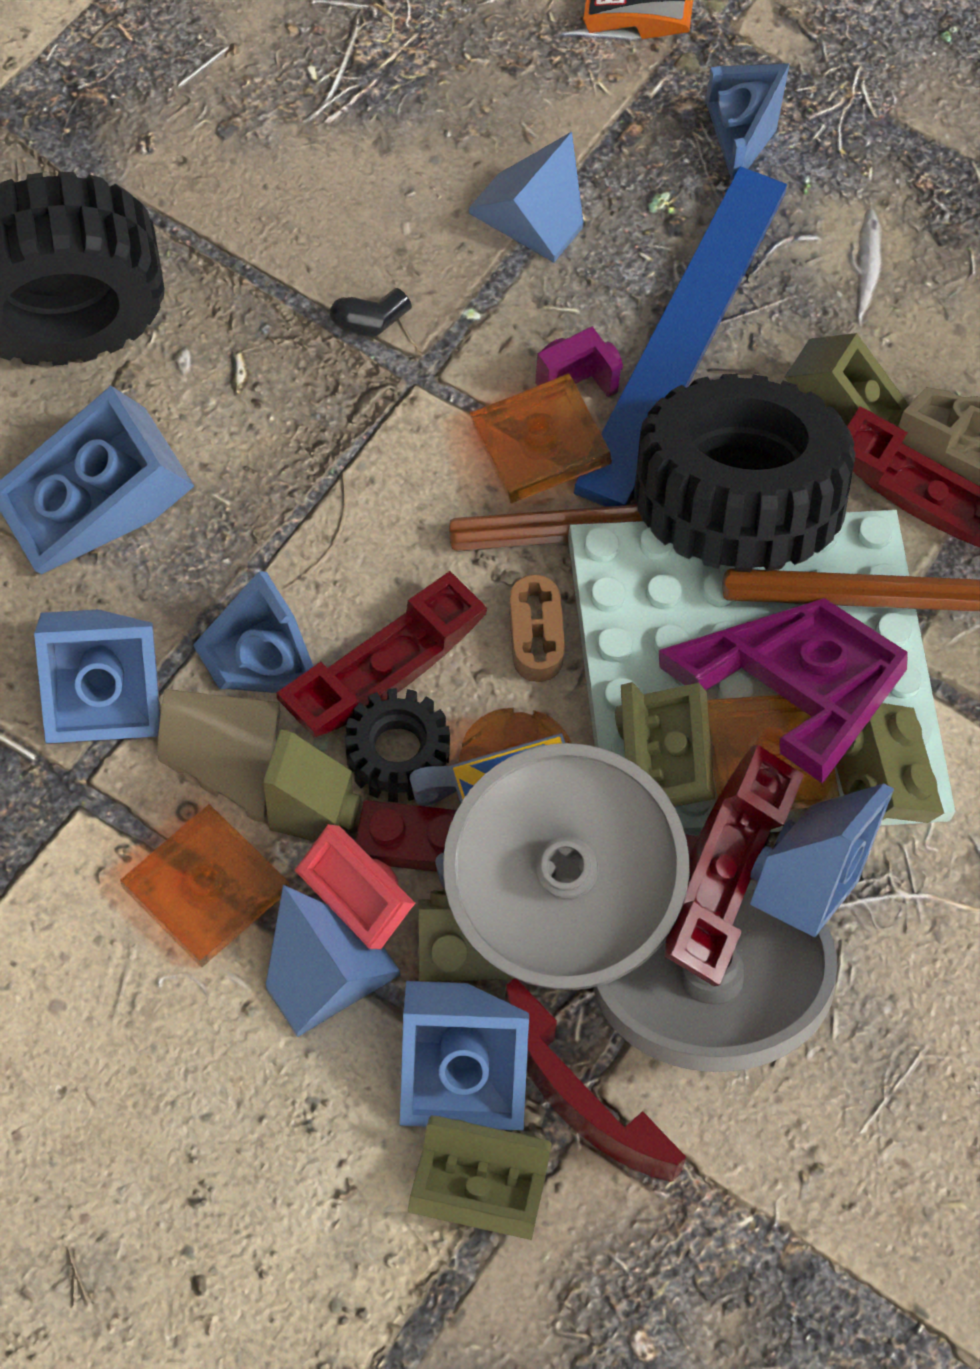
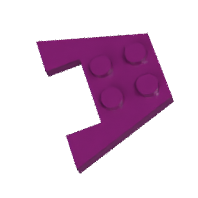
[658,598,908,783]

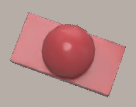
[294,824,415,949]

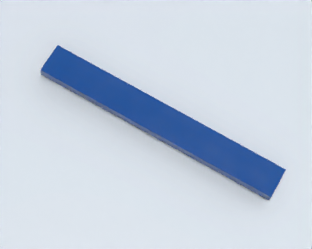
[574,166,787,507]

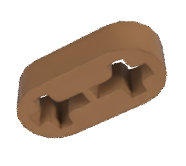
[509,574,565,682]

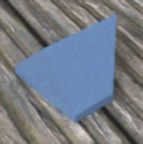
[706,63,790,180]
[469,132,583,262]
[193,571,313,693]
[265,885,400,1037]

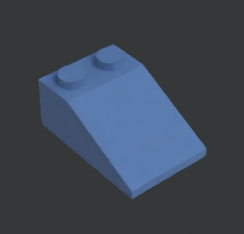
[0,386,194,574]

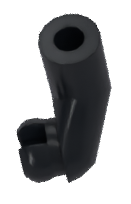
[330,288,412,337]

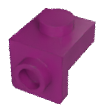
[535,326,623,399]

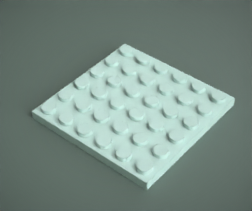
[568,510,956,835]

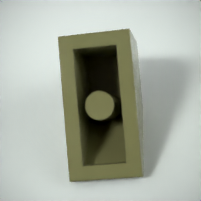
[785,333,909,427]
[263,729,361,841]

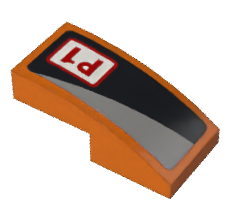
[583,0,693,39]

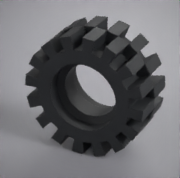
[345,688,450,802]

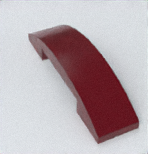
[847,406,980,547]
[276,571,487,738]
[665,744,804,986]
[505,978,686,1182]

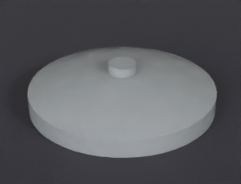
[443,743,689,990]
[593,878,837,1072]

